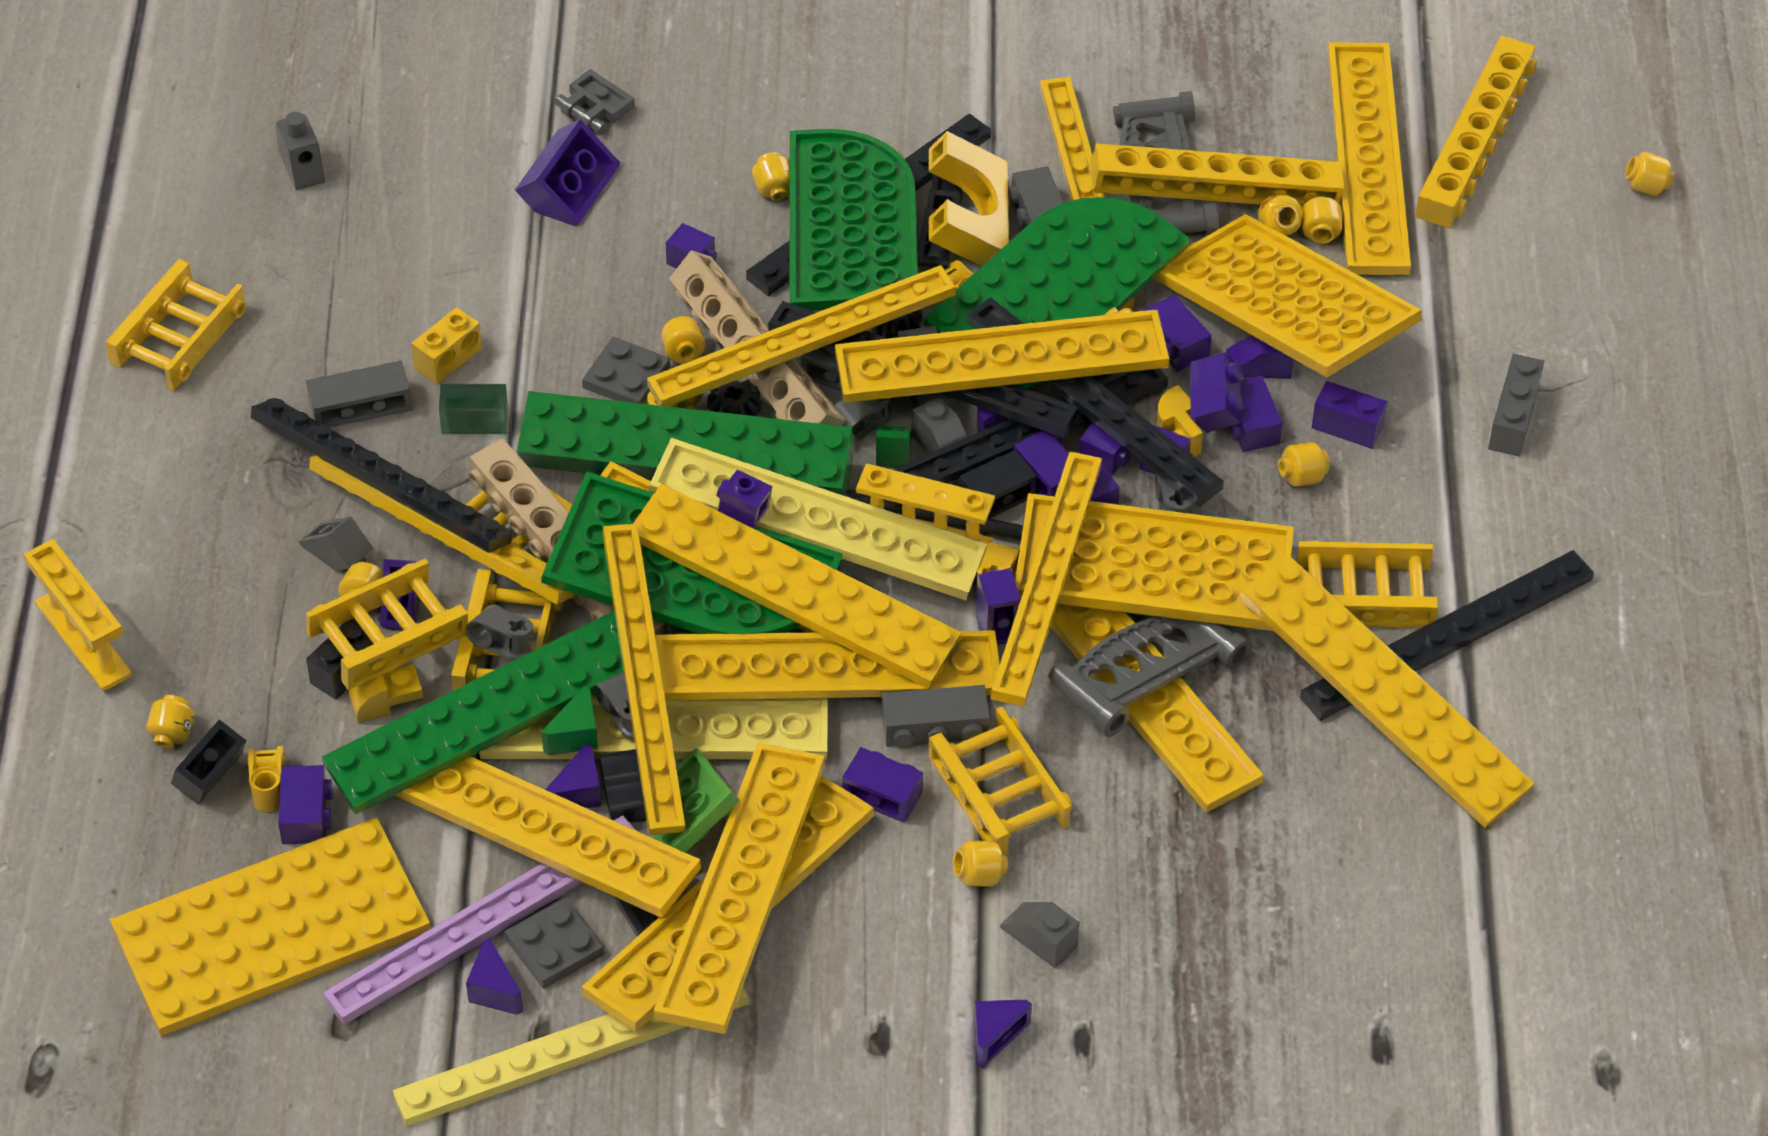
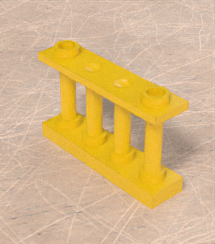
[105,259,246,392]
[856,463,995,544]
[23,539,133,692]
[1296,541,1438,628]
[306,558,468,690]
[451,568,564,691]
[929,706,1073,855]

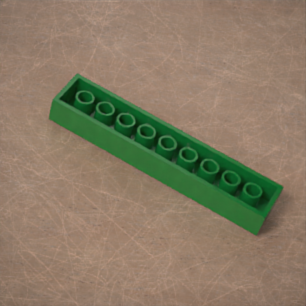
[516,391,856,497]

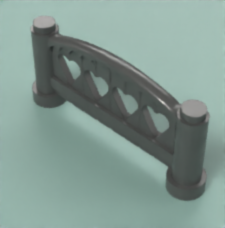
[1113,91,1219,235]
[1048,616,1252,737]

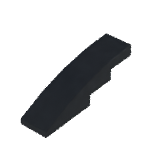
[917,174,963,269]

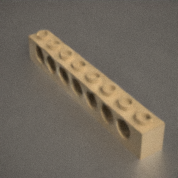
[669,250,846,426]
[468,437,666,635]

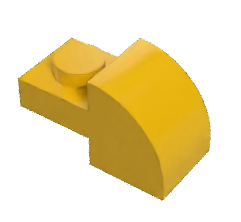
[1156,385,1203,457]
[348,663,423,723]

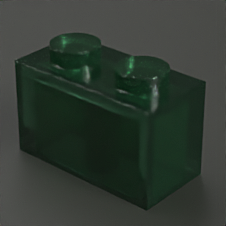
[439,384,508,434]

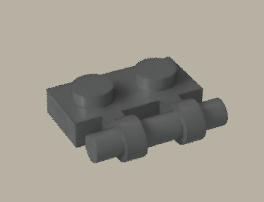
[554,69,635,134]

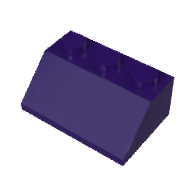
[515,119,621,226]

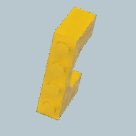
[929,131,1010,266]

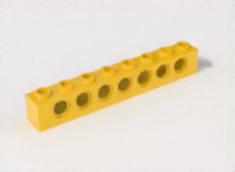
[1415,35,1538,229]
[1090,143,1345,207]

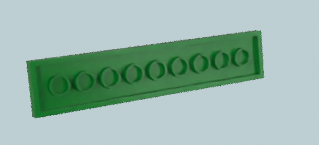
[322,611,624,815]

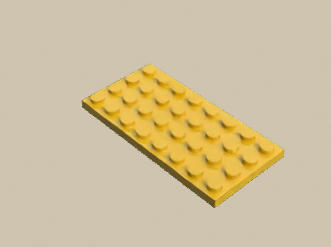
[1154,214,1422,378]
[1015,493,1294,631]
[110,817,431,1037]

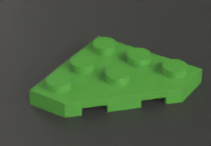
[653,748,740,853]

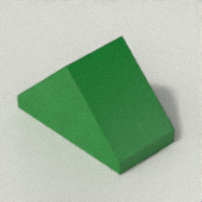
[876,425,912,468]
[541,686,598,755]

